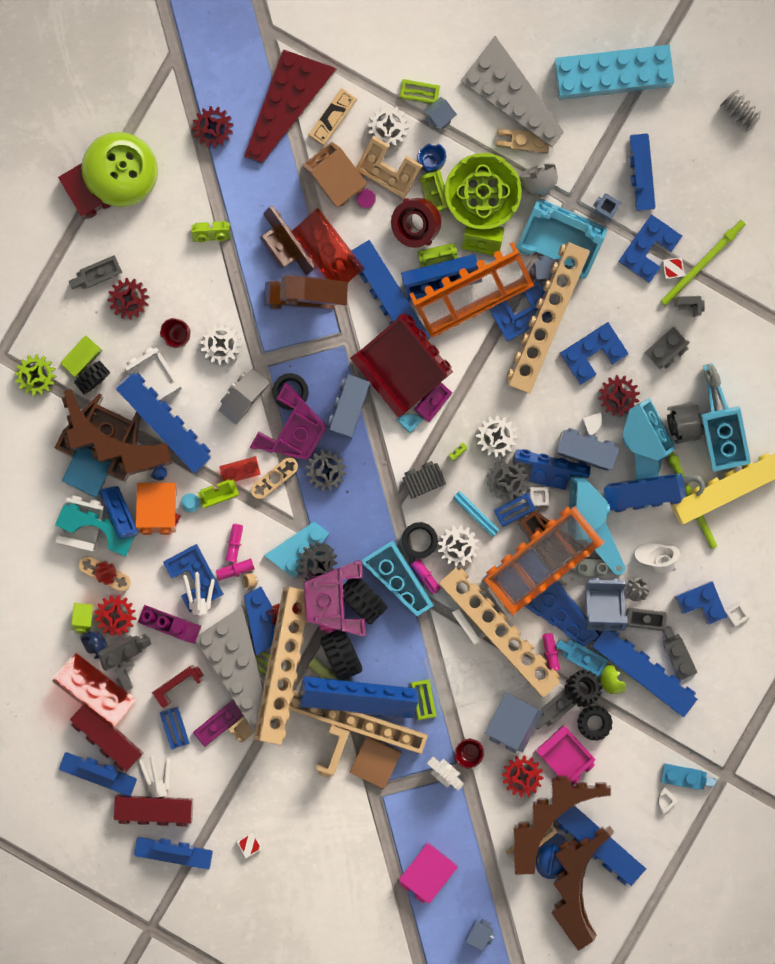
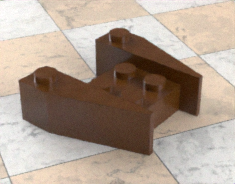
[264,275,348,310]
[54,394,141,483]

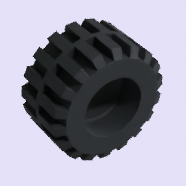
[343,578,387,625]
[321,630,362,681]

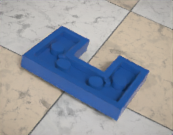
[618,214,682,283]
[489,280,552,342]
[560,322,629,385]
[163,544,224,613]

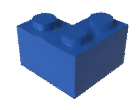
[675,581,727,624]

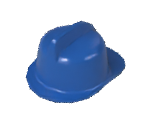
[536,833,566,879]

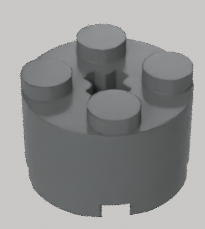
[667,402,705,444]

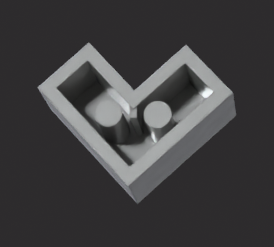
[218,368,270,424]

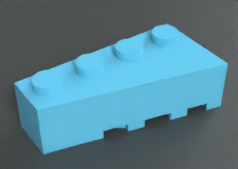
[362,540,434,616]

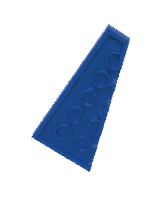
[483,549,600,646]

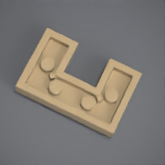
[356,136,423,199]

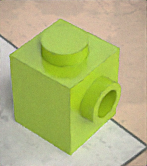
[71,603,93,634]

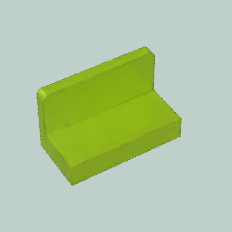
[461,226,504,256]
[61,335,103,378]

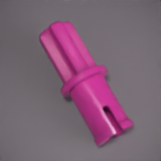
[225,524,243,562]
[216,558,255,580]
[410,558,441,594]
[542,633,561,671]

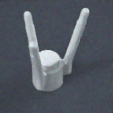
[183,572,215,615]
[138,755,170,797]

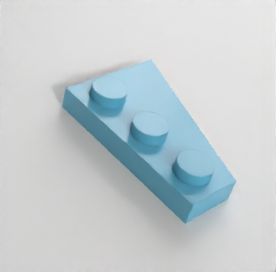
[264,522,329,579]

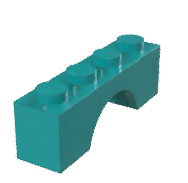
[55,503,136,557]

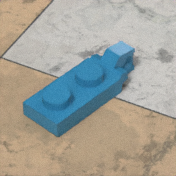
[556,640,608,677]
[661,763,716,790]

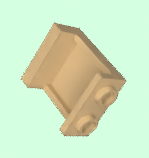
[316,724,350,778]

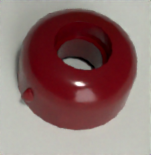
[391,198,442,248]

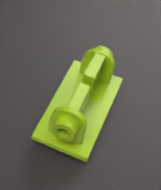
[191,221,231,242]
[417,243,458,268]
[197,479,239,509]

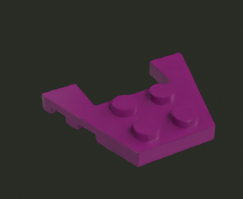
[250,383,327,460]
[304,560,365,636]

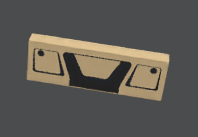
[309,88,357,146]

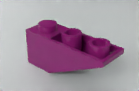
[138,605,201,644]

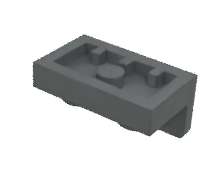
[674,296,705,317]
[645,327,690,369]

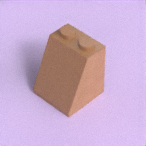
[302,142,367,207]

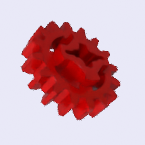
[94,595,137,636]
[502,755,544,797]

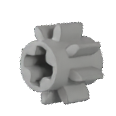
[625,578,650,602]

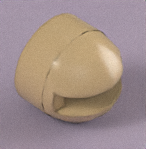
[242,573,258,589]

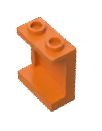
[136,483,177,535]

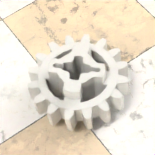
[368,105,409,147]
[200,323,242,365]
[476,415,518,457]
[438,525,479,567]
[427,757,464,791]

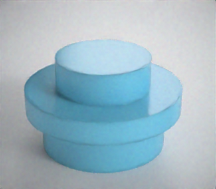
[181,493,200,512]

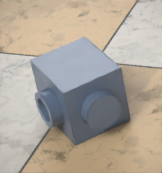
[423,97,457,129]
[593,193,621,222]
[531,256,560,282]
[465,919,495,951]

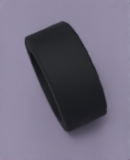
[272,373,309,410]
[402,522,438,558]

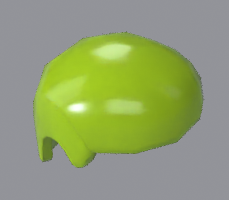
[600,665,626,694]

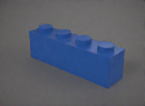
[401,254,482,301]
[603,473,686,512]

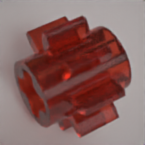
[94,561,118,585]

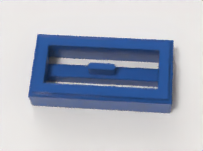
[494,493,537,527]
[160,707,190,749]

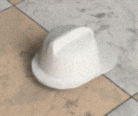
[635,543,680,574]

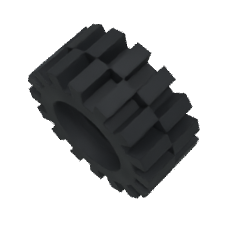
[74,360,110,395]
[565,670,602,707]
[577,705,613,741]

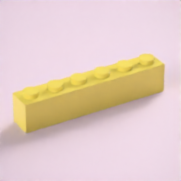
[670,453,775,525]

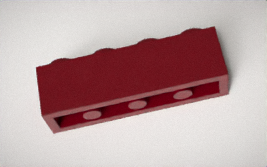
[69,702,144,772]
[114,795,193,827]

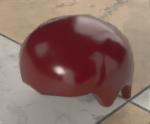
[160,318,191,348]
[455,738,484,769]

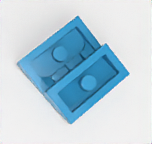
[62,448,112,498]

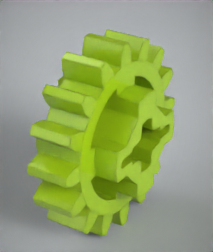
[14,354,57,396]

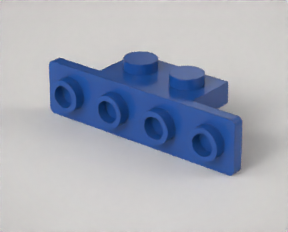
[629,133,656,211]
[514,449,591,490]
[59,752,137,796]
[134,837,213,869]

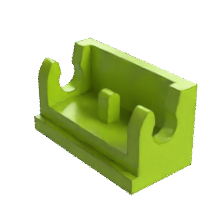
[419,170,449,212]

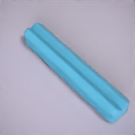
[453,491,499,537]

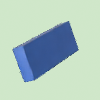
[100,486,138,540]

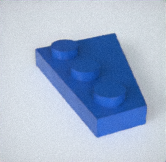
[244,587,277,655]

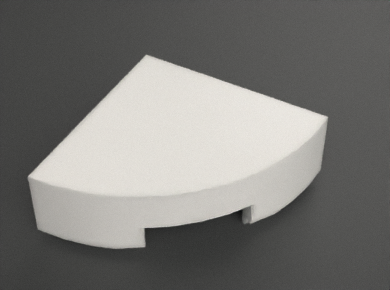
[583,412,602,435]
[658,787,678,814]

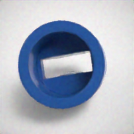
[151,467,167,481]

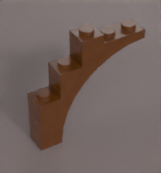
[62,389,173,476]
[514,775,611,874]
[551,825,614,951]

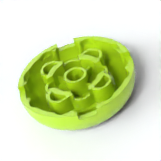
[81,132,158,207]
[445,153,522,230]

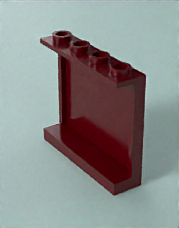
[350,313,453,418]

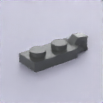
[69,255,122,289]
[663,627,698,681]
[98,634,151,671]
[536,688,577,730]

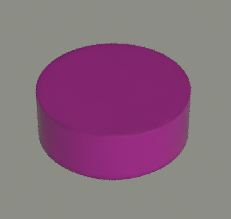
[357,189,376,209]

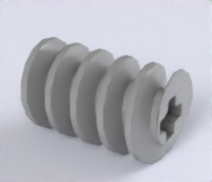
[720,90,762,132]

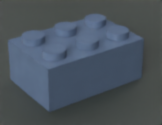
[327,375,370,439]
[555,428,620,472]

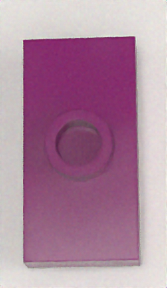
[414,383,452,422]

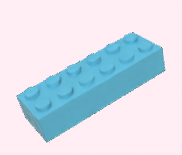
[554,45,674,100]

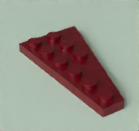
[244,49,337,164]

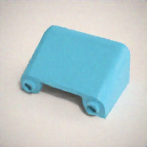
[516,199,607,279]

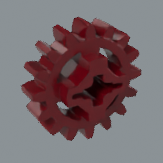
[192,106,234,149]
[108,278,150,320]
[598,375,640,417]

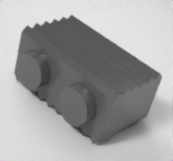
[402,461,446,499]
[626,608,667,631]

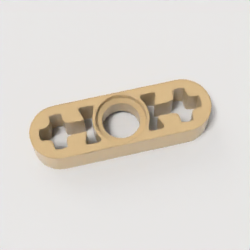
[251,458,298,499]
[79,556,131,591]

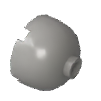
[519,163,558,197]

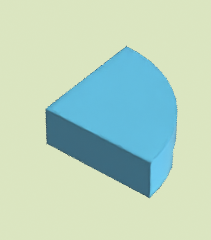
[396,414,423,433]

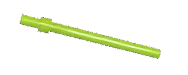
[661,220,746,306]
[667,451,717,549]

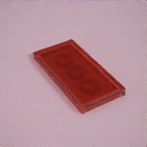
[292,208,365,283]
[52,653,136,729]

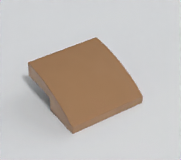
[349,736,402,789]

